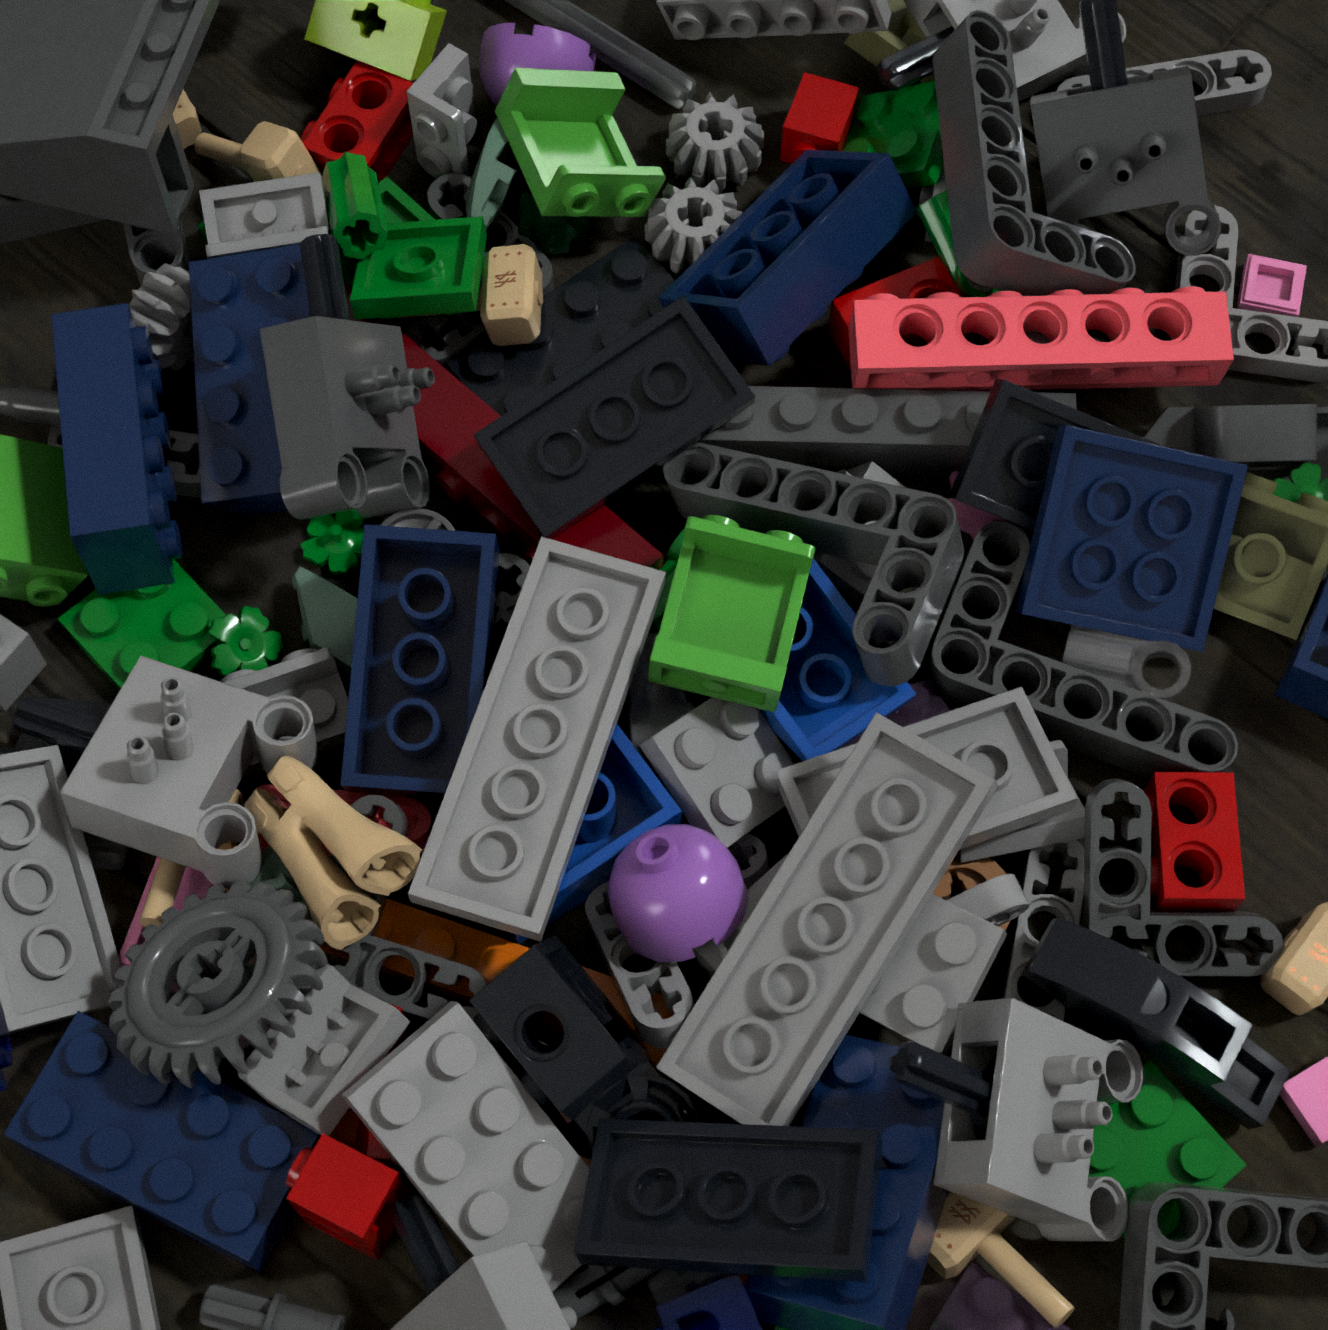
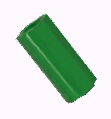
[322,152,388,260]

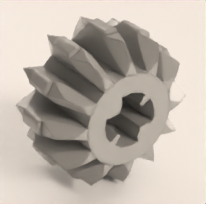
[666,92,764,194]
[645,176,742,277]
[129,263,194,371]

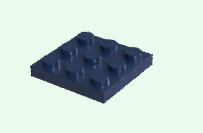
[1015,424,1248,652]

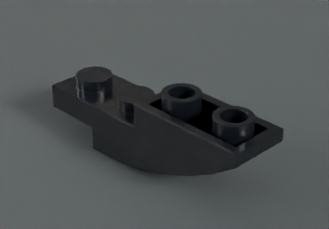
[1022,917,1291,1130]

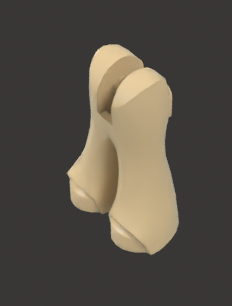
[244,756,422,950]

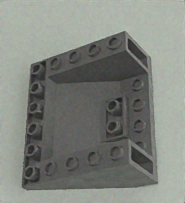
[0,0,220,235]

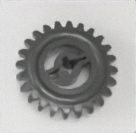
[108,881,328,1088]

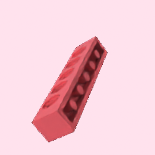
[848,286,1234,391]

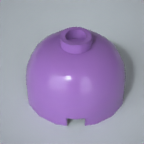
[479,23,596,106]
[608,824,749,962]

